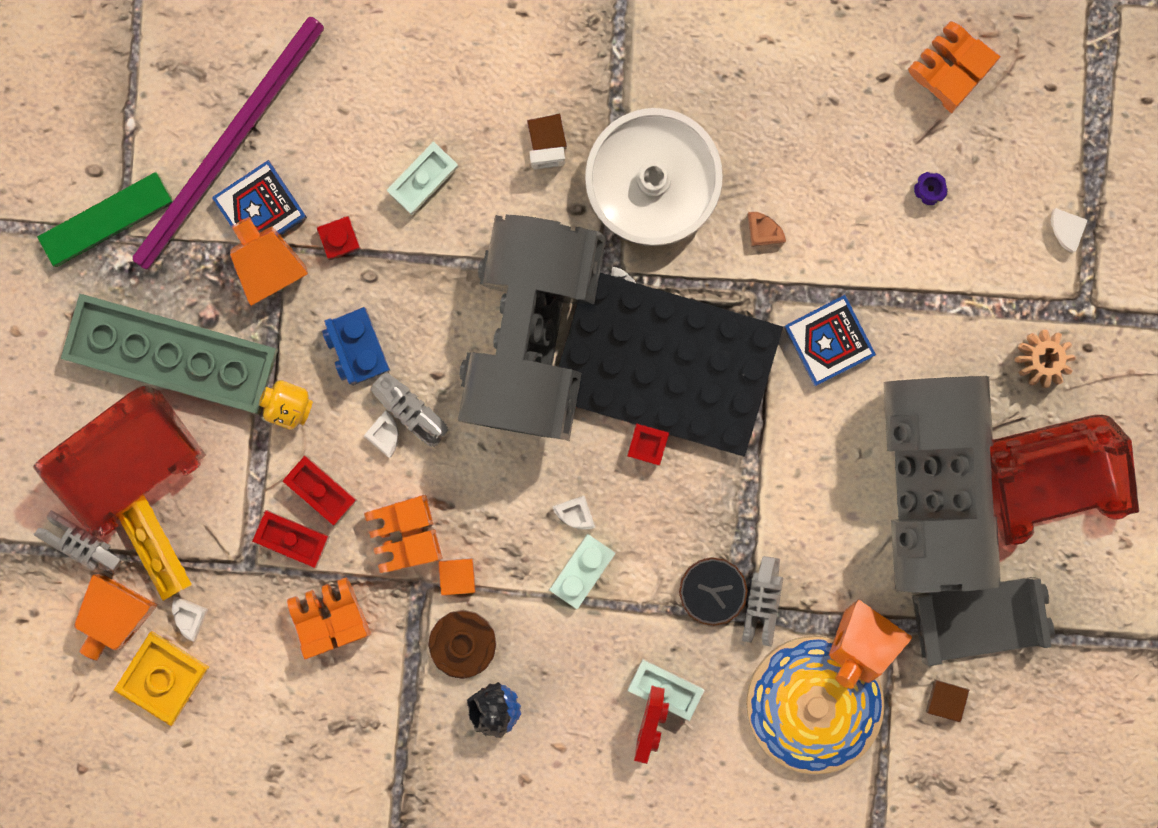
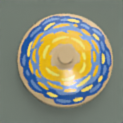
[746,636,884,774]

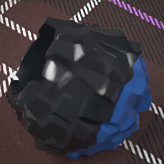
[467,682,521,738]

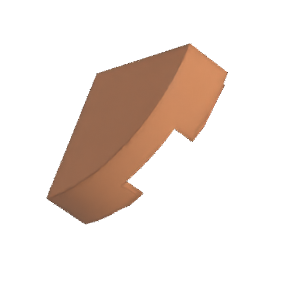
[747,212,786,247]

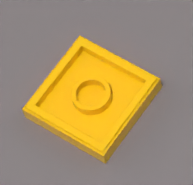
[114,631,209,726]

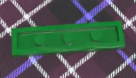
[37,172,173,267]

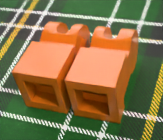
[908,21,1001,114]
[364,495,443,573]
[287,577,372,660]

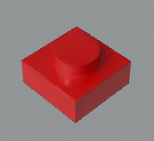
[316,216,361,261]
[627,423,669,466]

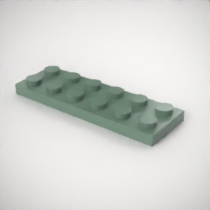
[61,293,278,414]

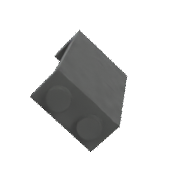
[912,577,1055,666]

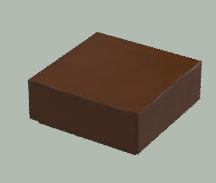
[527,113,567,151]
[926,679,970,723]

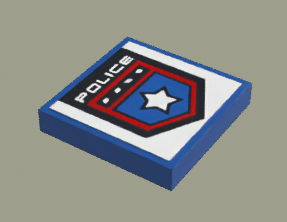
[212,160,307,235]
[783,295,876,386]

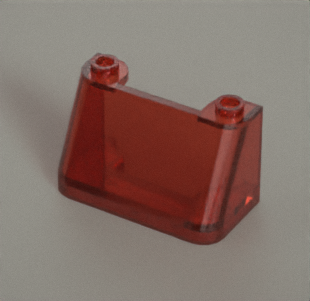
[33,386,206,537]
[990,414,1139,545]

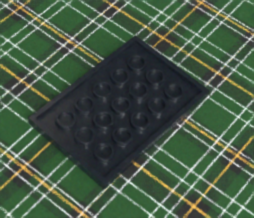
[559,272,783,457]

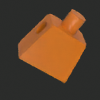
[230,217,308,306]
[74,573,158,661]
[829,599,912,689]

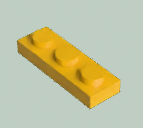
[115,494,192,601]

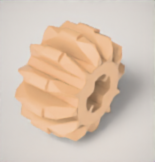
[1015,330,1076,388]

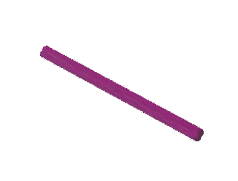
[132,17,324,270]

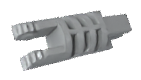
[370,372,448,447]
[34,510,121,575]
[742,556,783,647]

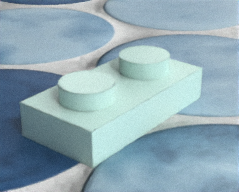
[387,141,459,215]
[549,534,616,609]
[628,659,704,721]

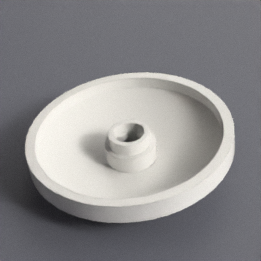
[585,108,723,246]

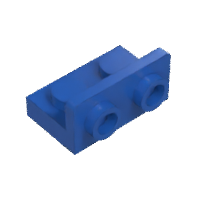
[322,307,391,385]

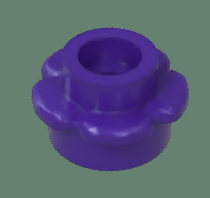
[914,172,948,205]

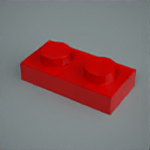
[282,455,357,526]
[252,510,330,568]
[634,685,669,764]

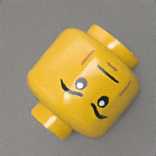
[259,380,313,430]

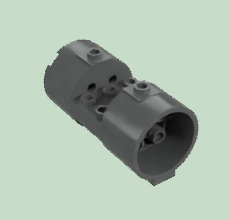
[458,214,606,441]
[883,376,1001,592]

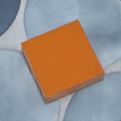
[438,558,476,596]

